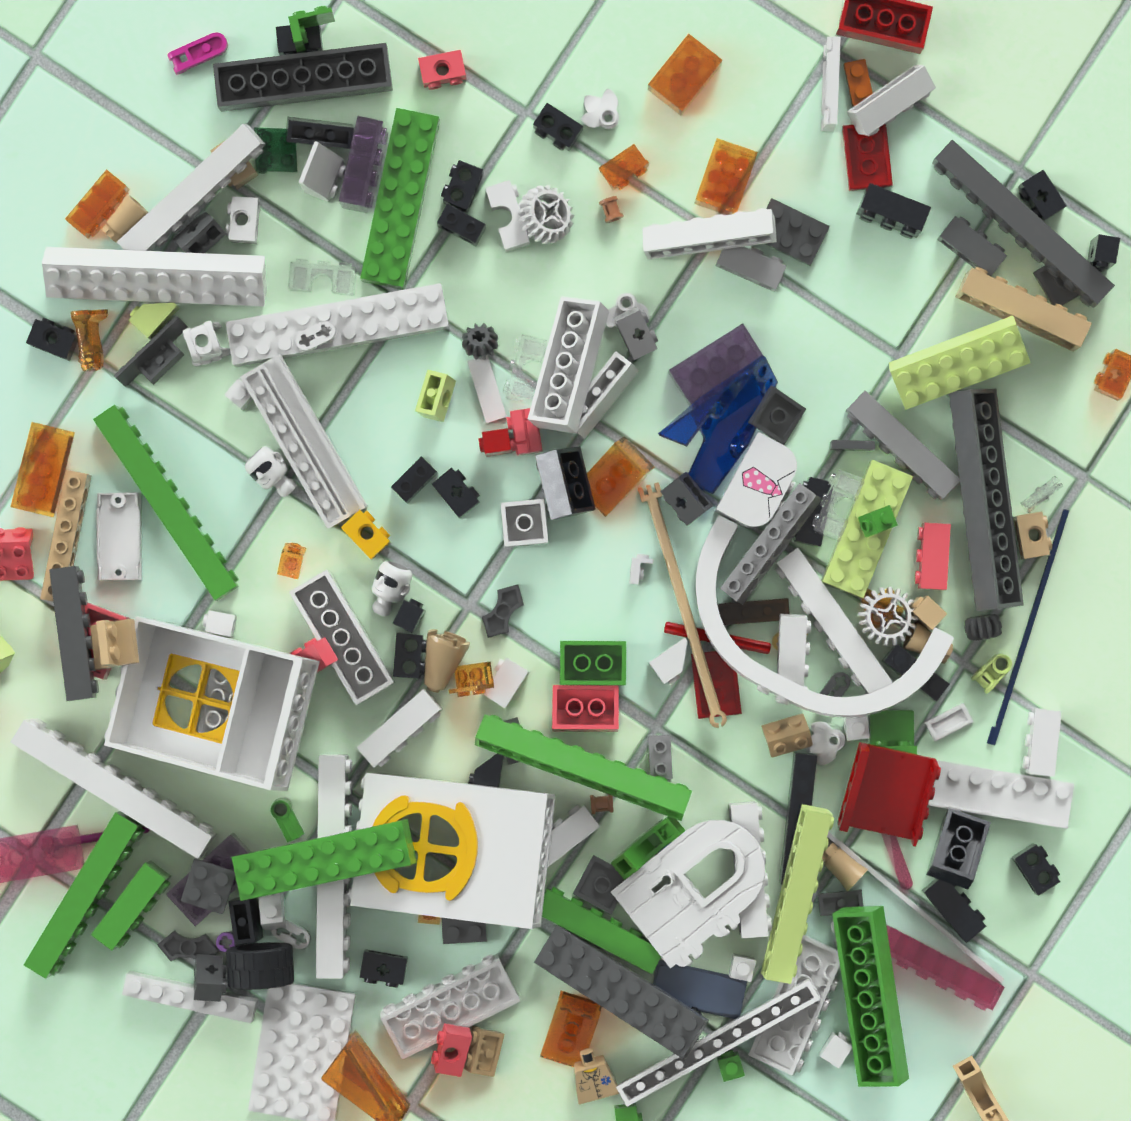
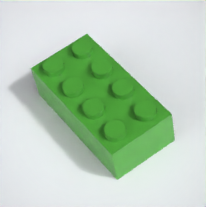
[91,860,171,951]

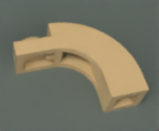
[953,1055,1009,1121]

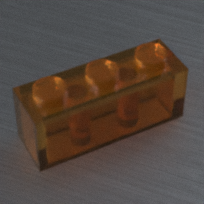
[65,169,130,239]

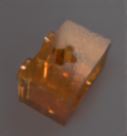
[1093,348,1131,401]

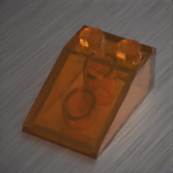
[587,436,655,517]
[540,990,602,1067]

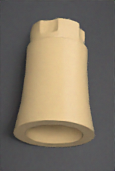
[102,193,148,242]
[902,621,953,664]
[822,842,868,891]

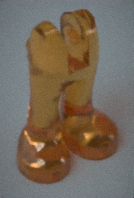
[70,309,108,371]

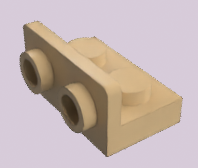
[464,1026,505,1077]

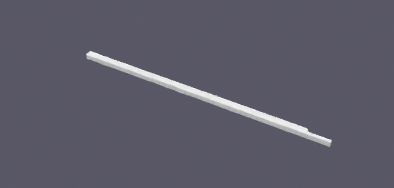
[827,832,1005,983]

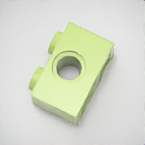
[415,370,456,422]

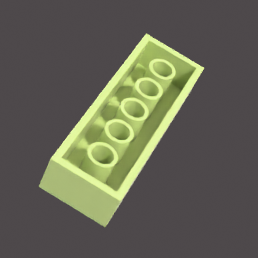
[889,316,1031,410]
[821,460,913,599]

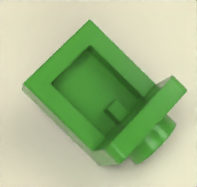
[858,505,898,537]

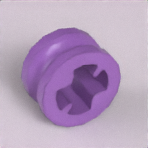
[216,932,236,952]

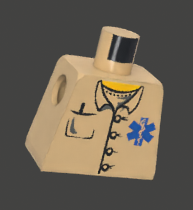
[574,1048,619,1105]

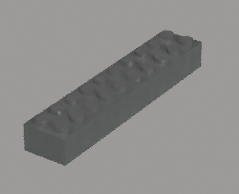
[949,388,1024,611]

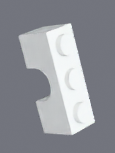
[485,180,533,253]

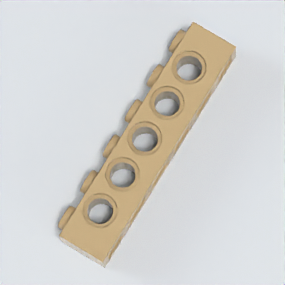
[40,470,92,601]

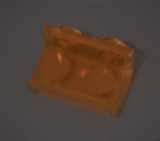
[598,144,649,190]
[448,661,494,697]

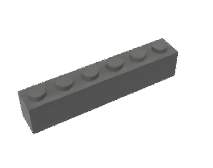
[49,566,99,702]

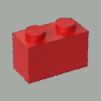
[478,428,512,457]

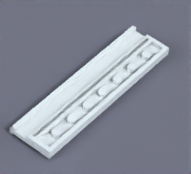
[240,354,368,529]
[928,760,1075,829]

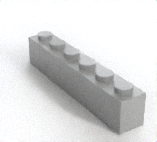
[845,390,960,500]

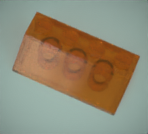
[10,422,75,518]

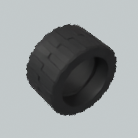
[226,942,294,990]

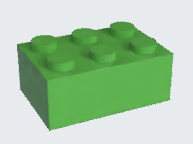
[560,641,626,685]

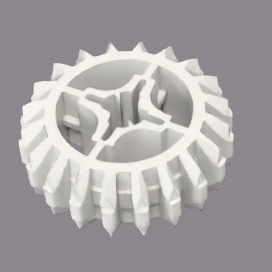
[517,185,575,244]
[858,586,918,646]

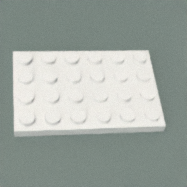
[248,983,356,1121]

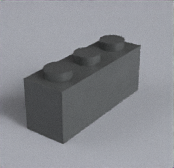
[937,216,1008,276]

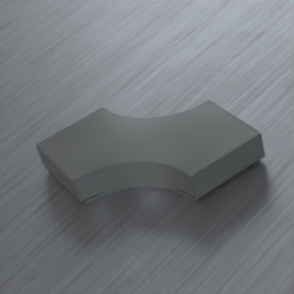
[482,584,524,638]
[157,930,219,961]

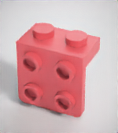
[0,527,34,581]

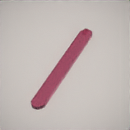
[881,833,913,890]

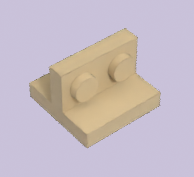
[90,619,139,670]

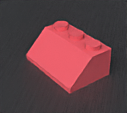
[552,685,619,732]

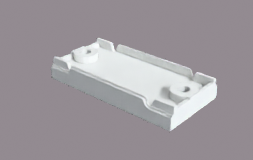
[820,36,841,132]
[96,492,142,581]

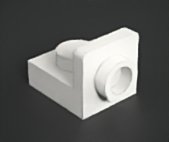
[629,554,654,585]

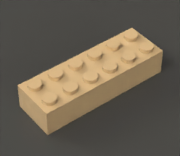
[955,267,1092,352]

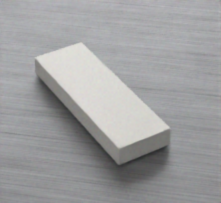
[467,355,507,424]

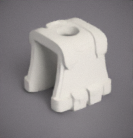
[183,320,231,367]

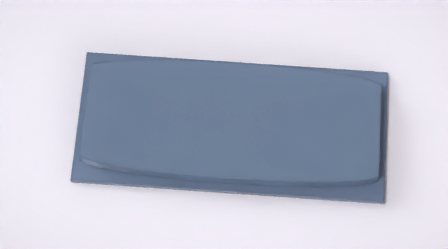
[653,960,747,1019]

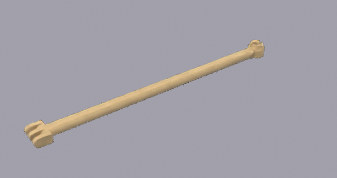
[638,482,727,728]

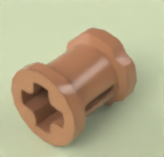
[599,196,624,223]
[590,794,614,815]

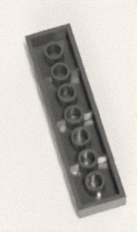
[213,43,393,112]
[534,925,709,1059]

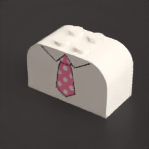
[714,432,797,529]

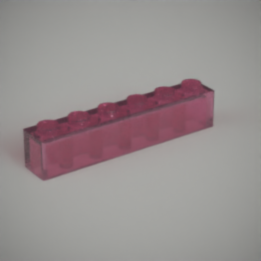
[886,924,1005,1011]

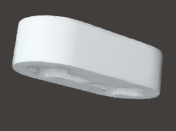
[296,321,336,352]
[271,920,311,949]

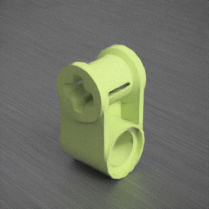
[971,654,1012,694]

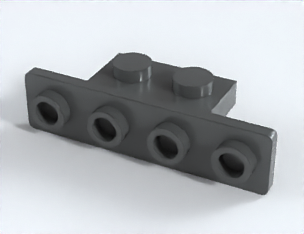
[114,316,188,387]

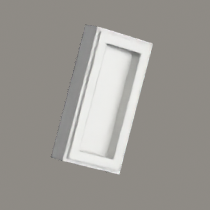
[924,703,974,742]

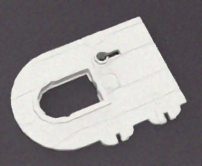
[611,820,766,968]

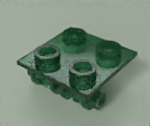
[254,127,297,174]

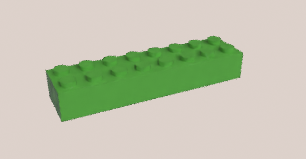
[360,108,440,290]
[23,811,145,979]
[232,819,417,901]
[832,906,909,1087]

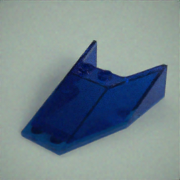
[658,355,778,494]

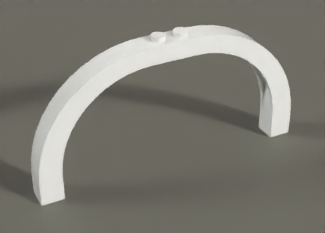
[696,515,954,718]

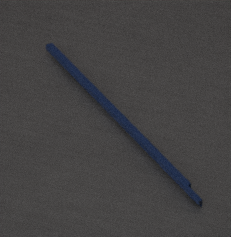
[987,509,1069,746]

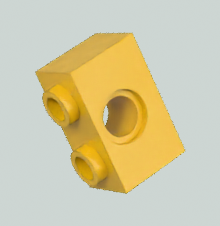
[341,510,391,560]

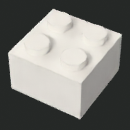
[501,499,548,548]

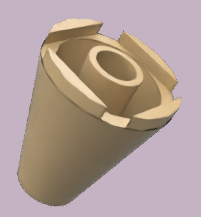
[424,629,470,693]

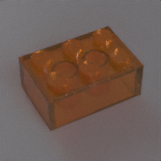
[647,33,723,116]
[694,138,758,215]

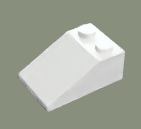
[299,141,346,202]

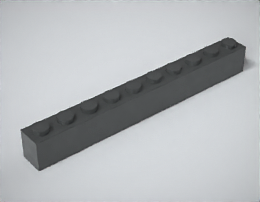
[932,139,1115,308]

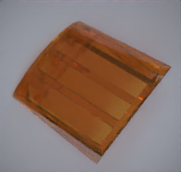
[321,1029,411,1121]

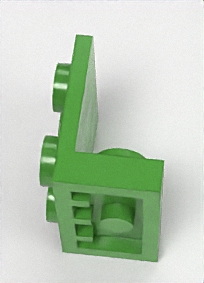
[288,6,335,52]
[870,710,917,754]

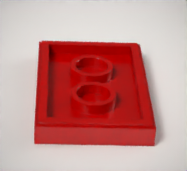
[842,124,893,191]
[691,651,742,719]

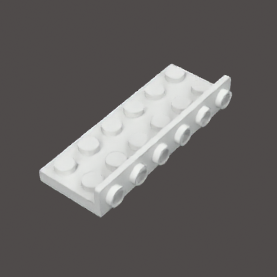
[748,935,841,1076]
[380,954,520,1060]

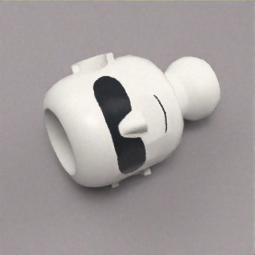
[245,446,296,497]
[372,561,412,617]

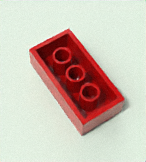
[836,0,933,54]

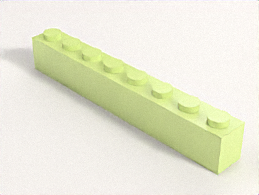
[761,804,834,984]

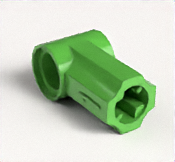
[271,798,305,843]

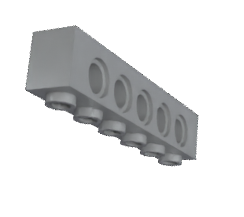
[720,483,822,605]

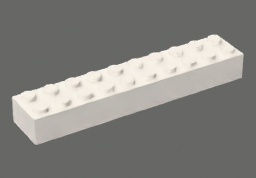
[42,247,267,307]
[225,283,450,367]
[10,718,217,859]
[316,754,353,979]

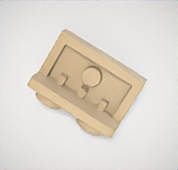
[761,713,813,758]

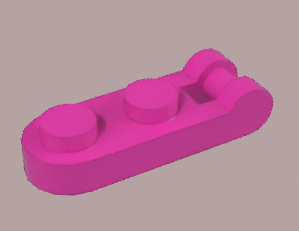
[167,32,228,75]

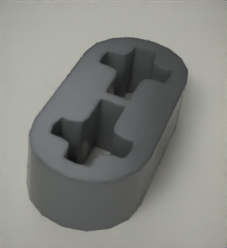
[819,672,851,697]

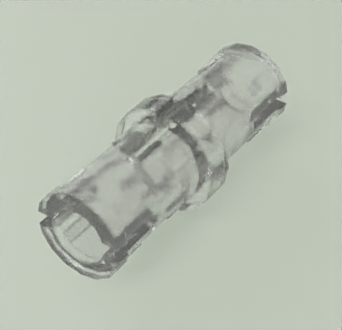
[1020,476,1063,513]

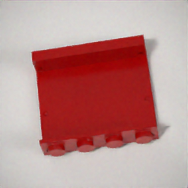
[837,742,941,847]

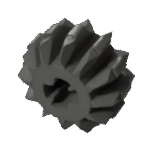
[462,323,499,360]
[964,614,1002,641]

